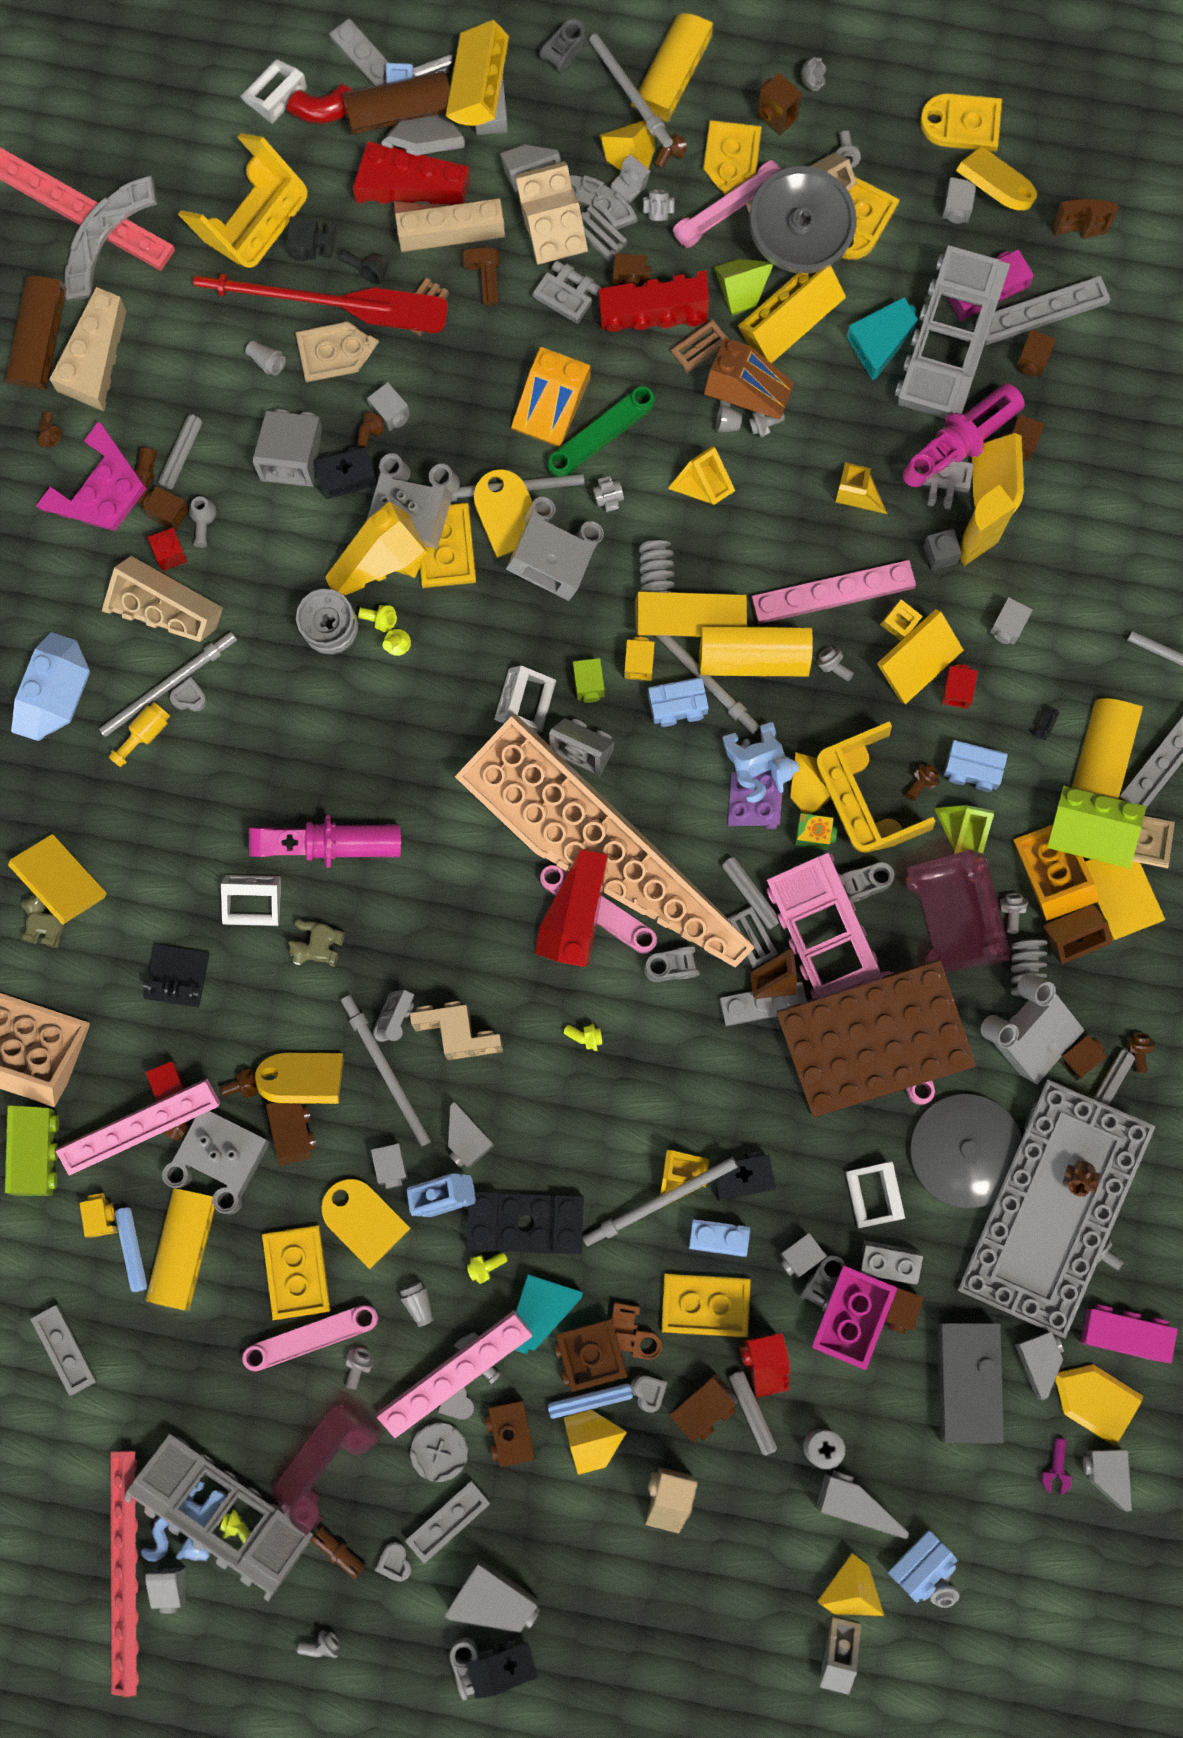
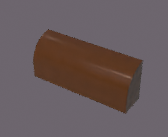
[341,70,450,135]
[4,276,67,390]

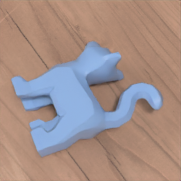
[723,722,799,803]
[141,1481,228,1562]

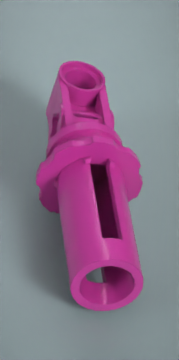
[903,383,1025,487]
[249,815,401,867]

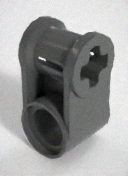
[540,19,586,73]
[799,1255,846,1312]

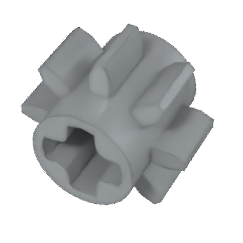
[643,190,674,221]
[593,476,624,512]

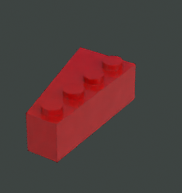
[353,141,471,205]
[599,270,709,332]

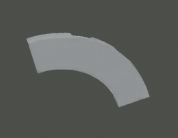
[569,175,637,230]

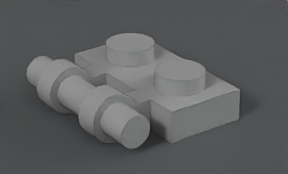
[533,261,602,324]

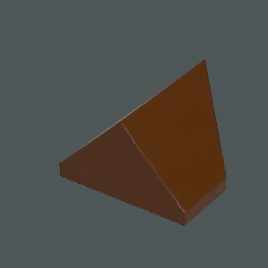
[750,946,797,999]

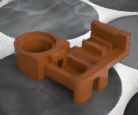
[612,1302,662,1359]

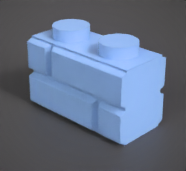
[648,677,709,727]
[943,740,1008,792]
[407,1174,476,1217]
[688,1219,750,1257]
[888,1530,958,1603]

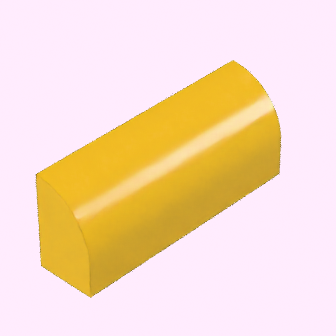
[631,13,713,122]
[446,20,509,126]
[738,266,846,363]
[959,484,1016,566]
[635,592,747,637]
[699,627,813,676]
[1072,699,1143,799]
[145,1188,215,1311]

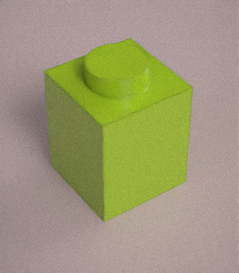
[573,658,605,703]

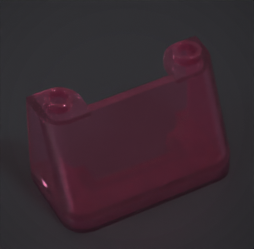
[906,850,1011,974]
[273,1405,384,1536]

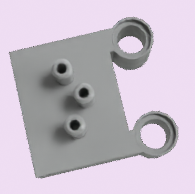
[367,454,460,549]
[506,497,604,601]
[981,973,1084,1084]
[162,1111,270,1215]

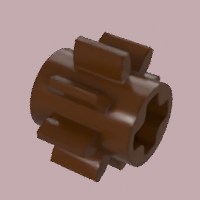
[1063,1161,1101,1197]

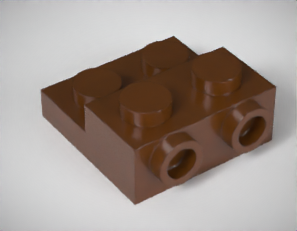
[554,1319,628,1392]

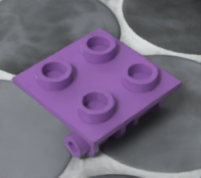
[728,771,782,829]

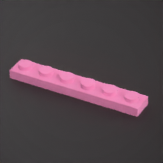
[751,560,916,624]
[56,1078,221,1175]
[377,1311,532,1438]

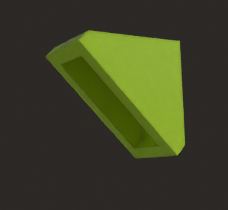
[714,259,773,316]
[934,805,994,859]

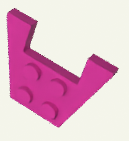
[36,422,147,531]

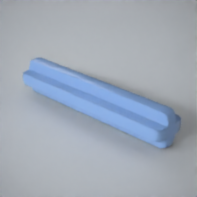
[115,1207,147,1292]
[548,1384,633,1419]

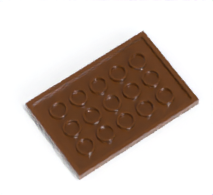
[777,958,976,1118]

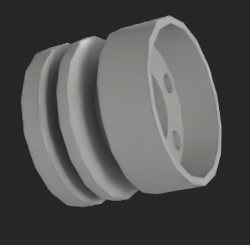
[296,589,359,655]

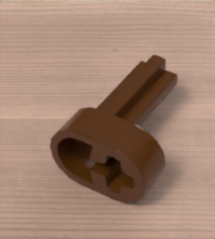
[462,248,500,306]

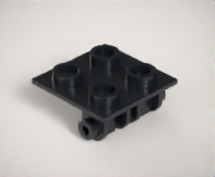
[143,944,210,1008]

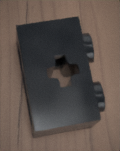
[315,447,377,500]
[713,1151,776,1201]
[466,1639,538,1698]

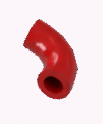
[287,84,352,124]

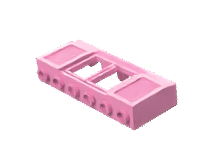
[767,853,883,999]

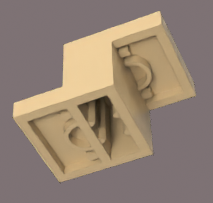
[514,162,588,265]
[410,1002,503,1060]

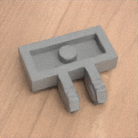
[917,461,974,509]

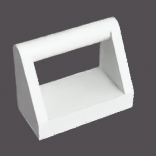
[241,59,307,124]
[494,666,556,732]
[221,875,281,926]
[846,1162,905,1228]

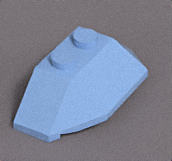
[11,632,90,741]

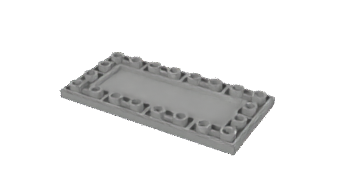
[958,1080,1156,1338]

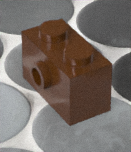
[758,72,802,136]
[1042,904,1112,965]
[266,1103,316,1166]
[670,1373,739,1443]
[485,1400,535,1467]

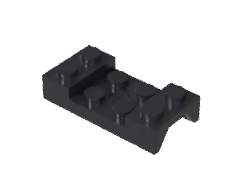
[467,1192,584,1255]

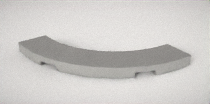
[64,176,157,302]

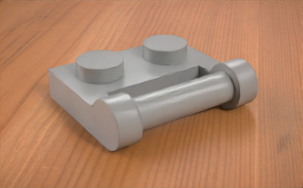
[372,990,414,1042]

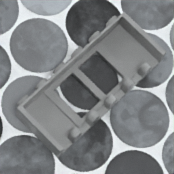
[895,245,1010,419]
[125,1434,313,1602]

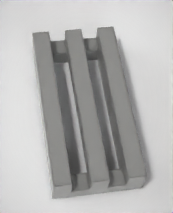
[581,205,627,261]
[728,906,778,969]

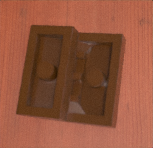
[1052,199,1119,239]

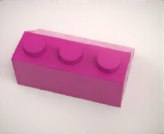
[811,1266,897,1370]

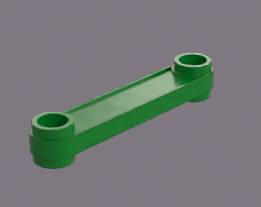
[548,386,654,477]

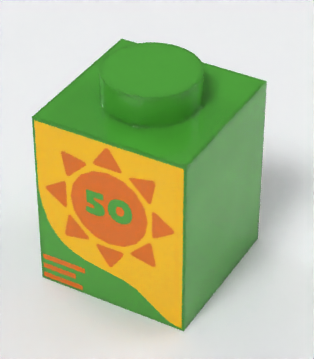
[795,813,837,850]

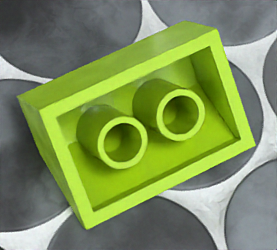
[1047,786,1146,869]
[5,1106,59,1196]

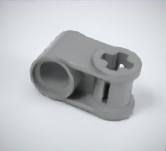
[841,862,894,903]
[644,947,700,982]
[450,1637,478,1701]

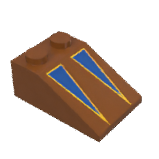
[704,338,795,420]

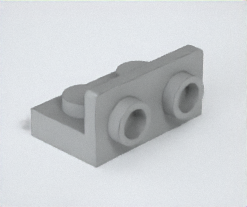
[861,1240,923,1284]

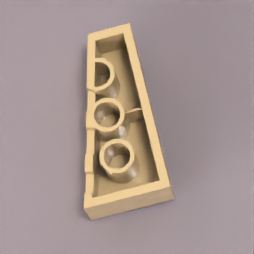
[50,287,126,411]
[645,1467,697,1533]

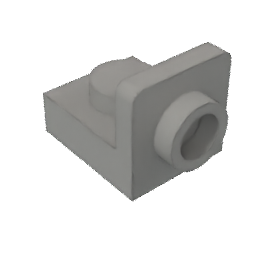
[611,155,650,203]

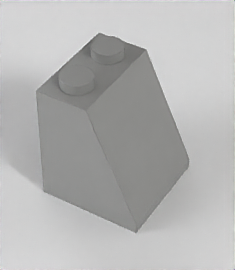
[253,409,322,487]
[444,1559,540,1632]

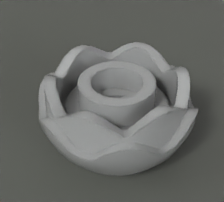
[801,57,826,91]

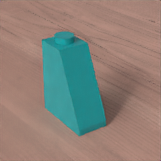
[846,297,918,380]
[514,1275,583,1354]

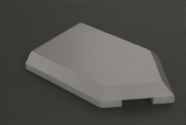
[382,114,465,155]

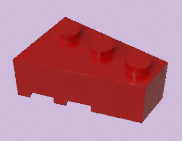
[739,1333,790,1398]

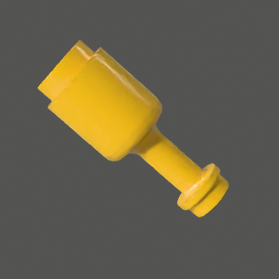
[108,702,170,768]

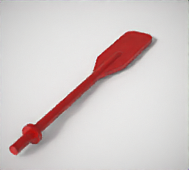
[193,274,448,333]

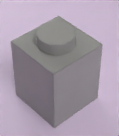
[942,178,976,223]
[367,382,410,432]
[990,597,1033,645]
[371,1144,408,1189]
[780,1233,827,1278]

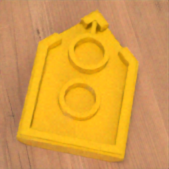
[704,121,762,196]
[1055,1364,1143,1446]

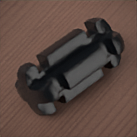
[1033,706,1060,740]

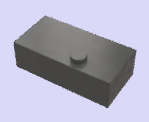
[937,1324,1004,1443]

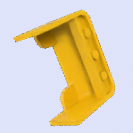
[178,133,307,268]
[817,721,935,852]

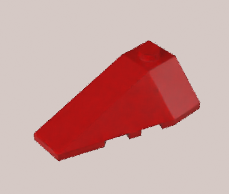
[535,849,609,967]

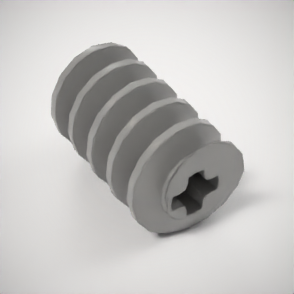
[639,540,674,593]
[1011,939,1047,999]
[803,1429,845,1469]

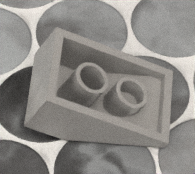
[549,719,614,777]
[816,1471,909,1539]

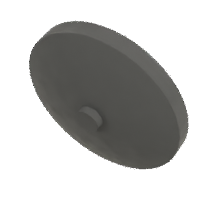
[749,166,857,274]
[909,1094,1022,1209]

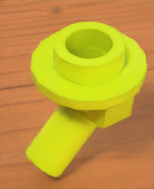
[358,605,397,632]
[382,629,411,656]
[564,1023,602,1051]
[467,1252,507,1284]
[219,1509,251,1544]

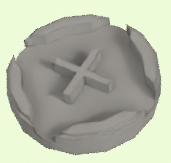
[410,1423,468,1482]

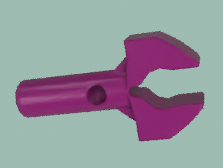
[1041,1437,1073,1495]

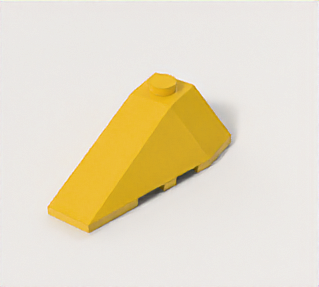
[325,501,428,596]

